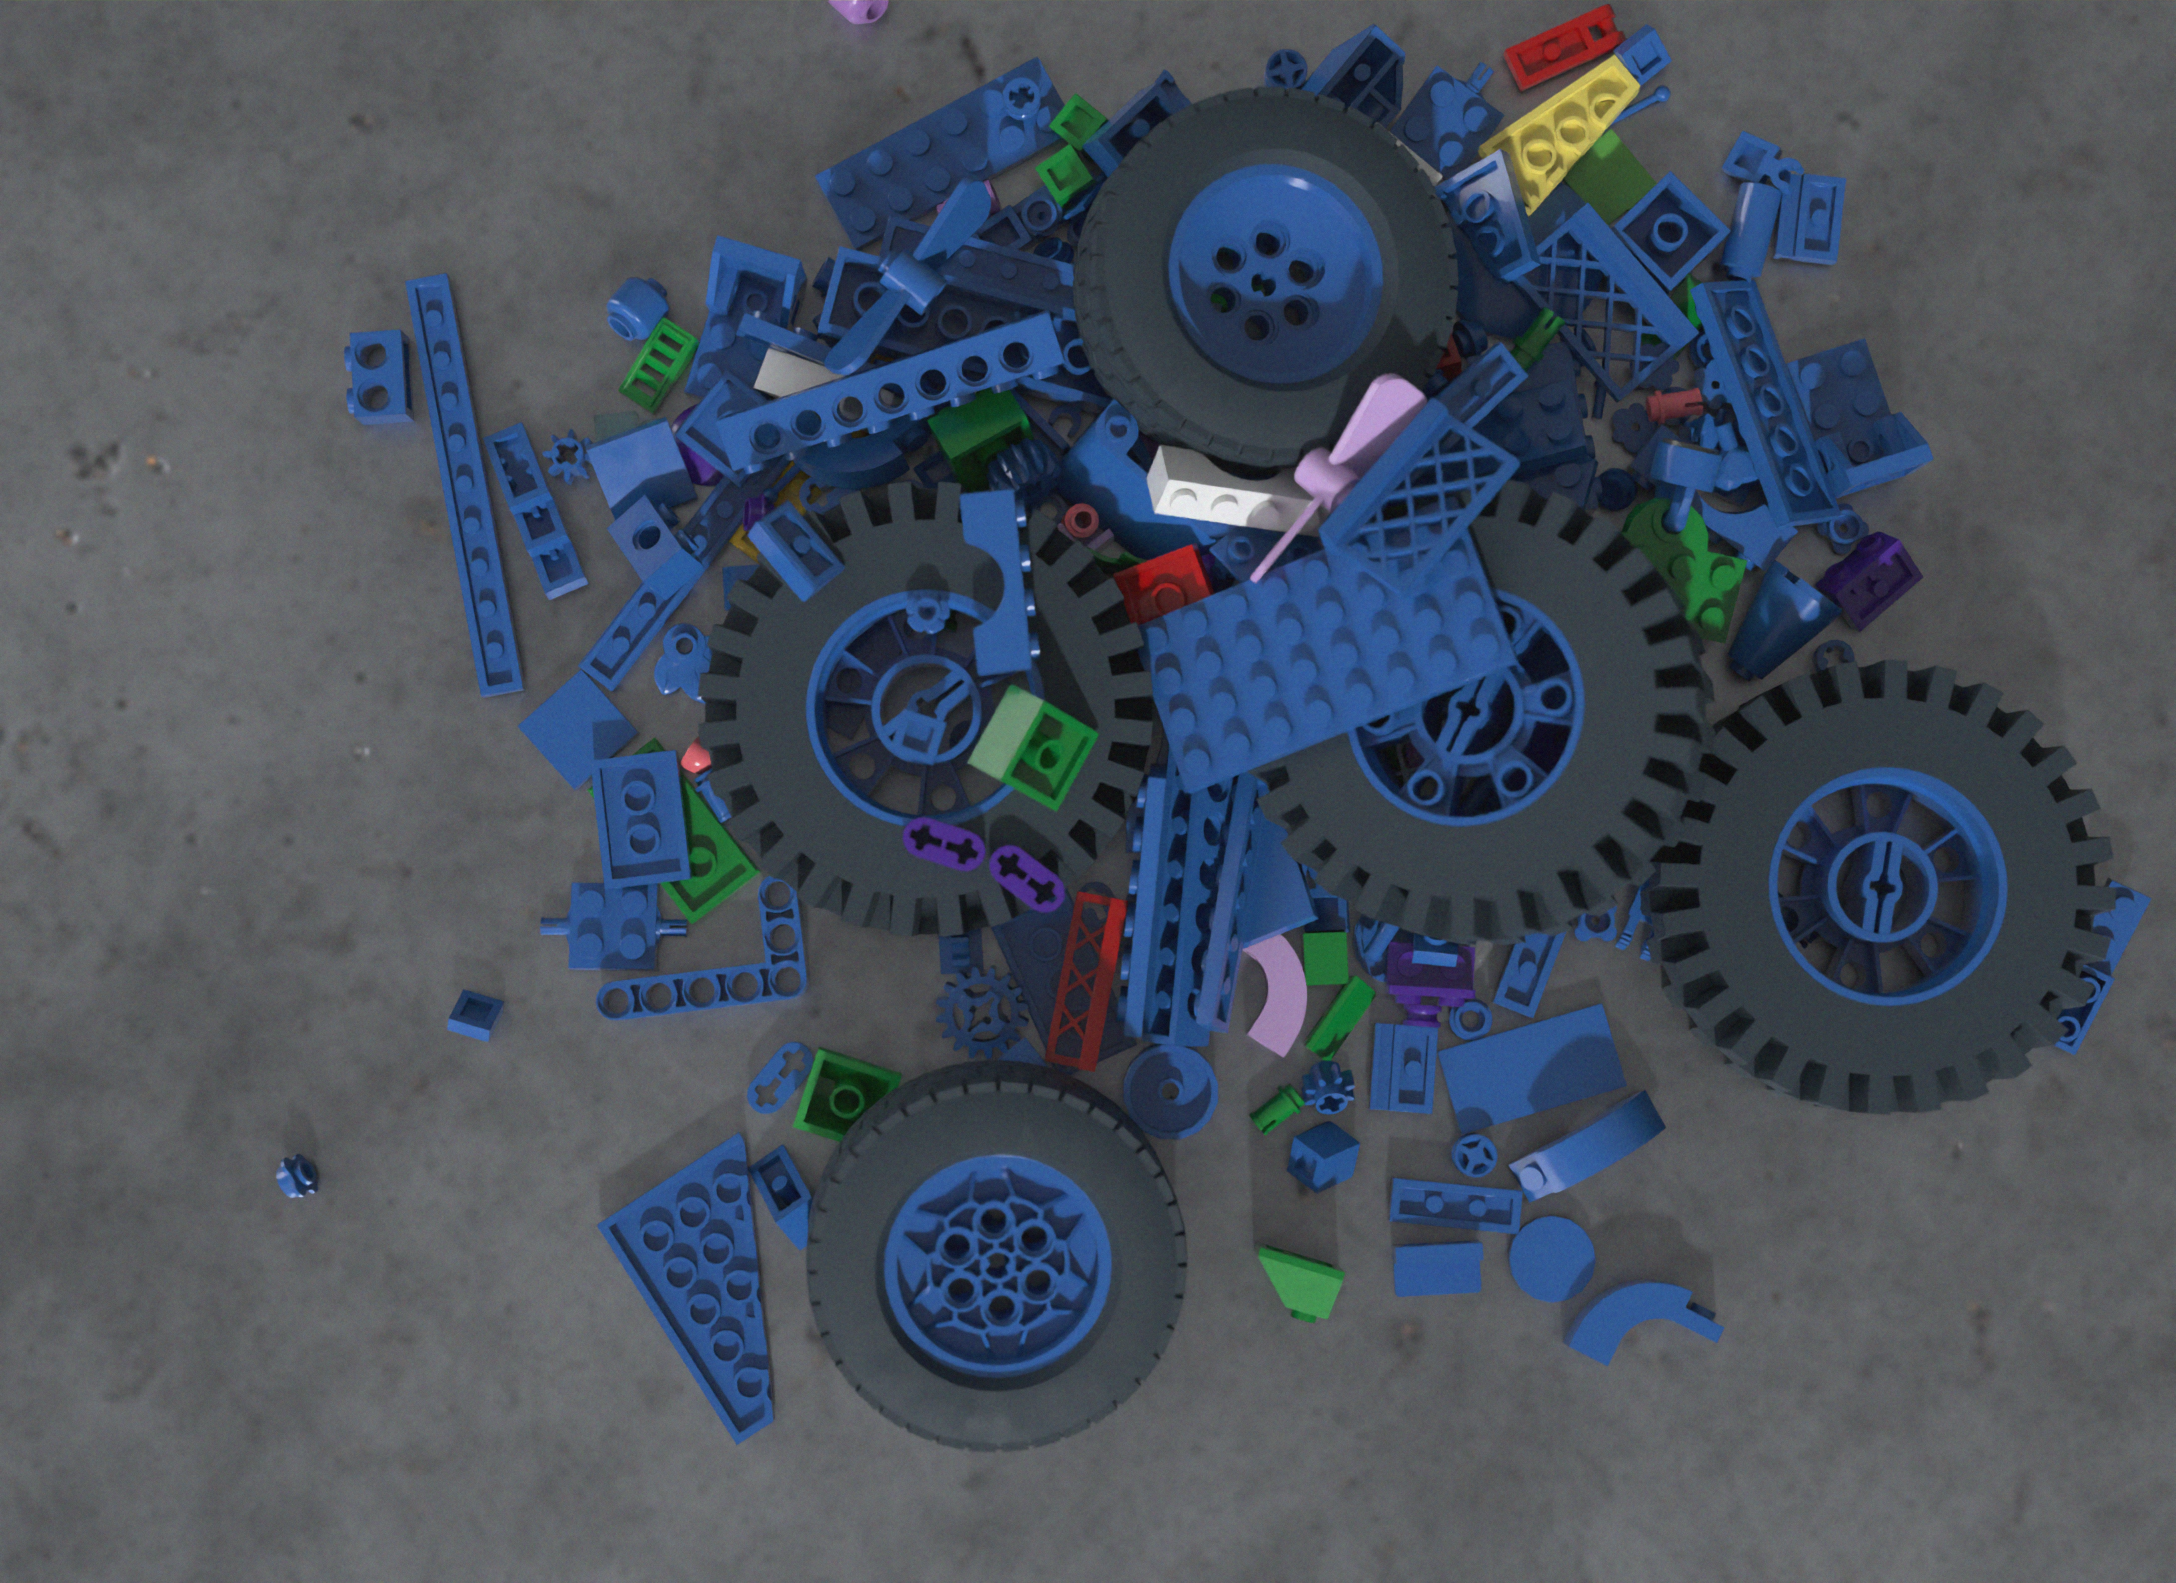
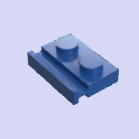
[1773,172,1846,265]
[1368,1023,1438,1114]

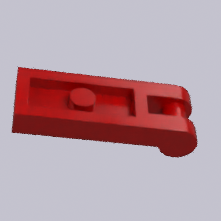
[1503,4,1627,92]

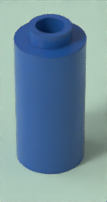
[1719,182,1782,282]

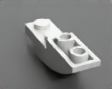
[753,348,930,433]

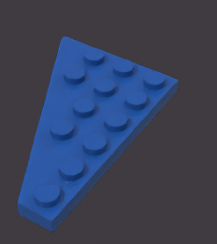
[597,1132,775,1445]

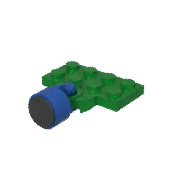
[1620,438,1747,644]

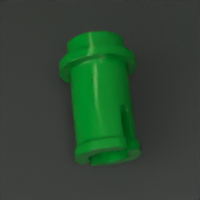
[1249,1083,1305,1136]

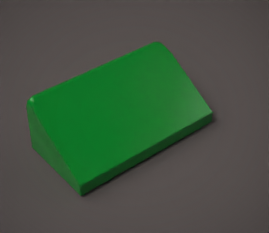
[1303,975,1376,1061]

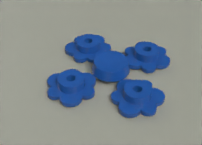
[1612,343,1731,452]

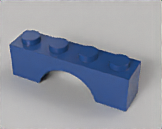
[1628,424,1798,571]
[960,489,1040,676]

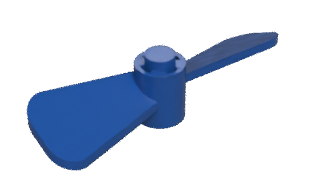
[824,175,991,375]

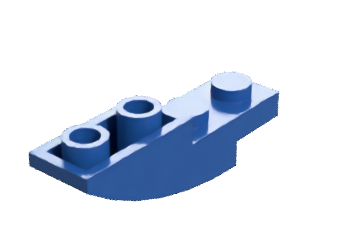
[2055,877,2152,1055]

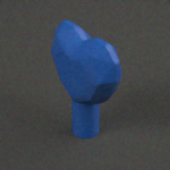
[1714,422,1760,496]

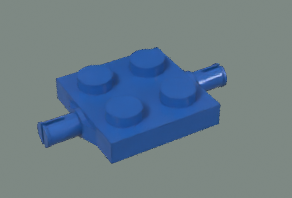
[1389,62,1505,181]
[540,883,688,971]

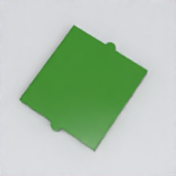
[1562,129,1657,226]

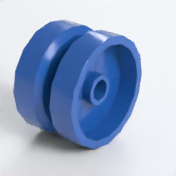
[1123,1043,1218,1140]

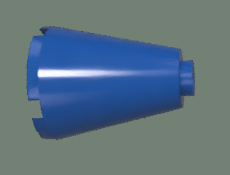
[1728,560,1843,682]

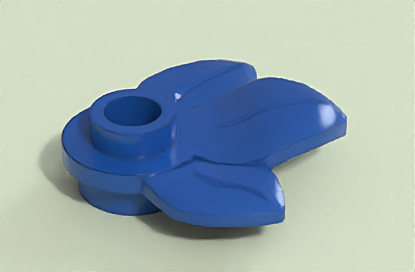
[654,623,713,704]

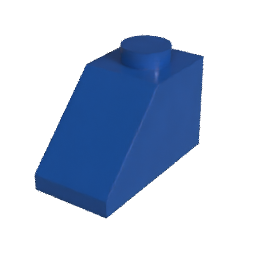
[748,1144,815,1251]

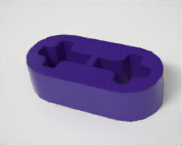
[903,817,986,871]
[989,845,1065,913]

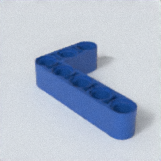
[596,876,810,1020]

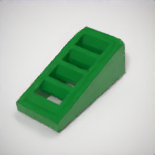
[618,317,699,415]

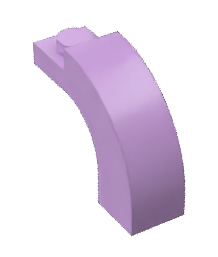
[1242,934,1307,1058]

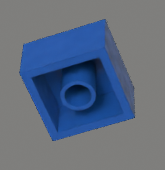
[1611,171,1731,295]

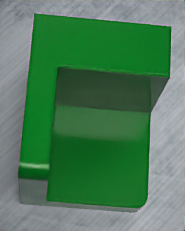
[1049,93,1108,163]
[1035,144,1095,210]
[1300,932,1349,986]

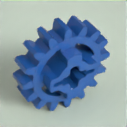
[935,964,1030,1059]

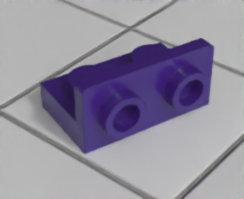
[1815,531,1923,632]
[1385,942,1476,1007]

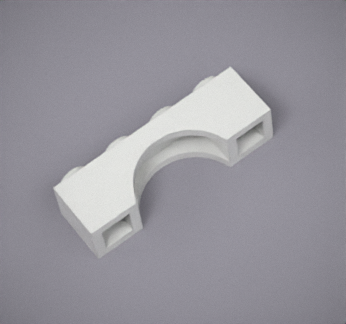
[1146,445,1330,537]

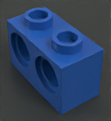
[344,329,414,425]

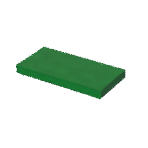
[587,737,761,925]

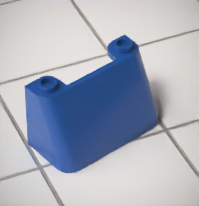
[1055,399,1237,561]

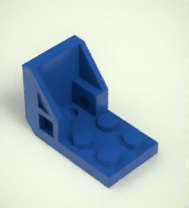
[684,235,808,401]
[1786,338,1934,498]

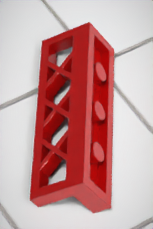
[1044,891,1128,1072]

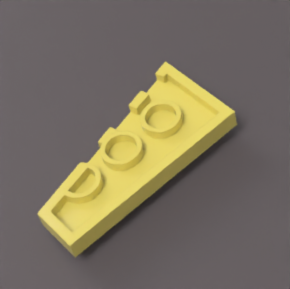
[1478,54,1640,217]

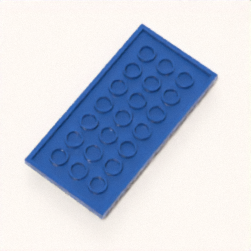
[1137,495,1519,793]

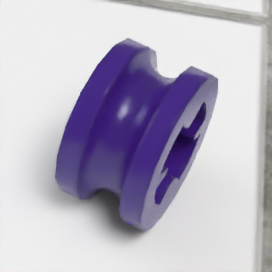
[1402,1004,1442,1028]

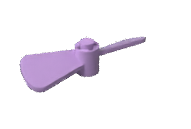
[1250,374,1428,584]

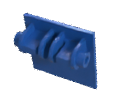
[1210,525,1317,583]

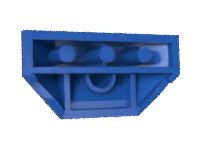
[1300,24,1406,128]

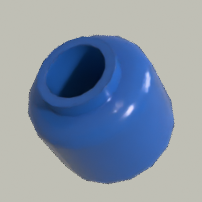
[606,277,670,341]

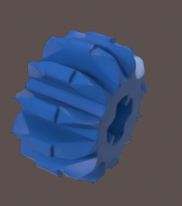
[986,438,1062,508]

